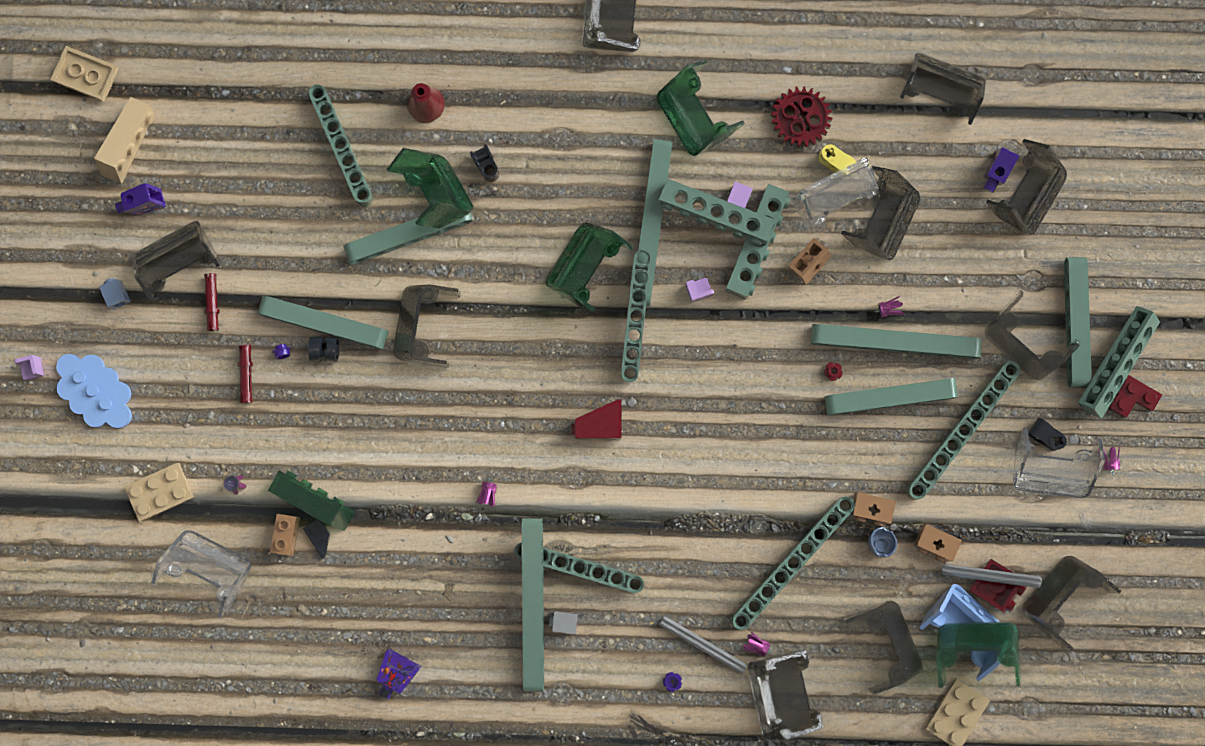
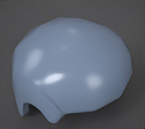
[868,527,897,558]

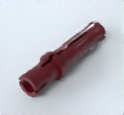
[204,273,220,332]
[238,345,253,403]

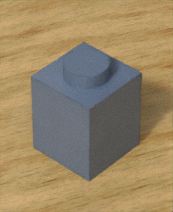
[99,278,131,310]

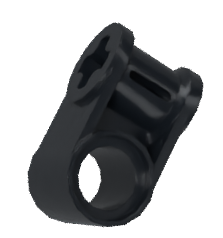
[469,144,499,183]
[1027,418,1067,451]

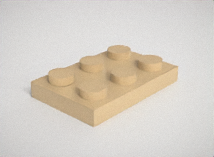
[51,46,119,102]
[124,463,194,522]
[925,679,990,746]

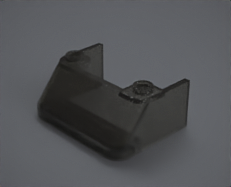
[900,53,986,125]
[986,139,1067,235]
[841,166,920,260]
[132,221,220,302]
[393,284,461,368]
[985,290,1080,380]
[1022,556,1122,651]
[841,600,922,695]

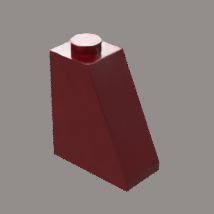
[571,399,622,439]

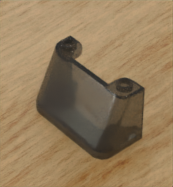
[582,0,641,52]
[748,650,823,740]

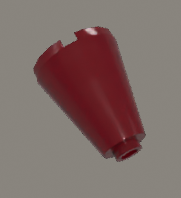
[407,83,445,123]

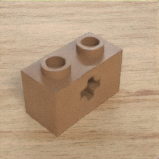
[788,238,832,285]
[850,492,896,527]
[270,514,300,556]
[913,524,962,564]

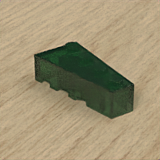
[268,470,356,531]

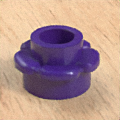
[272,344,291,359]
[663,672,682,692]

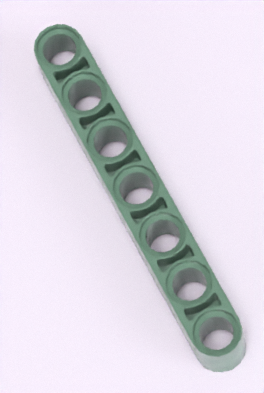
[309,84,373,207]
[343,202,473,265]
[621,249,651,382]
[1064,257,1092,388]
[257,295,389,350]
[824,378,958,415]
[514,542,644,593]

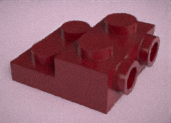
[970,559,1027,615]

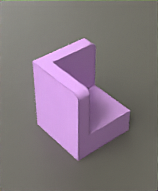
[727,182,753,208]
[685,278,714,303]
[14,355,44,380]

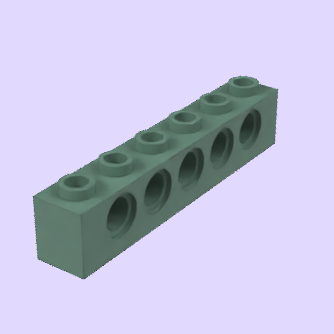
[659,178,775,245]
[725,184,790,299]
[1078,306,1160,419]

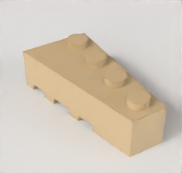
[94,97,155,184]

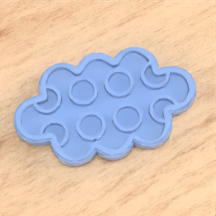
[56,354,132,428]

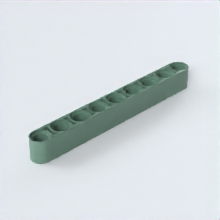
[633,139,673,306]
[811,324,982,359]
[906,361,1020,500]
[731,497,855,630]
[522,519,544,692]

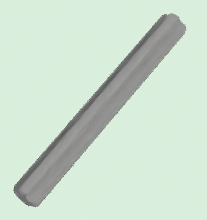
[942,564,1041,588]
[660,617,747,674]

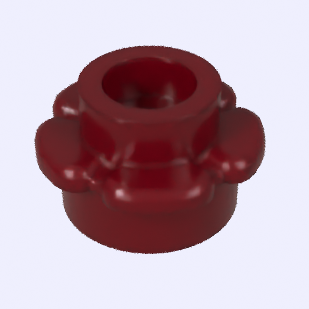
[824,362,843,381]

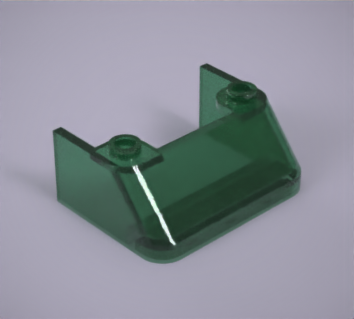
[657,60,745,156]
[387,148,474,228]
[545,222,633,312]
[936,622,1022,688]

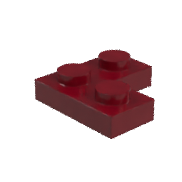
[1108,375,1162,418]

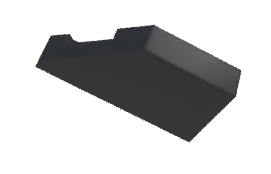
[303,518,331,559]

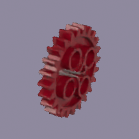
[771,86,833,148]

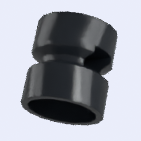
[308,337,339,362]

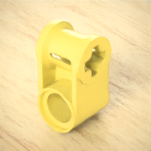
[818,144,856,179]

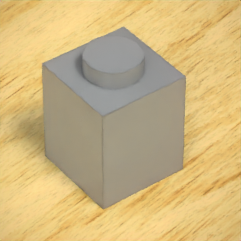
[549,611,578,634]

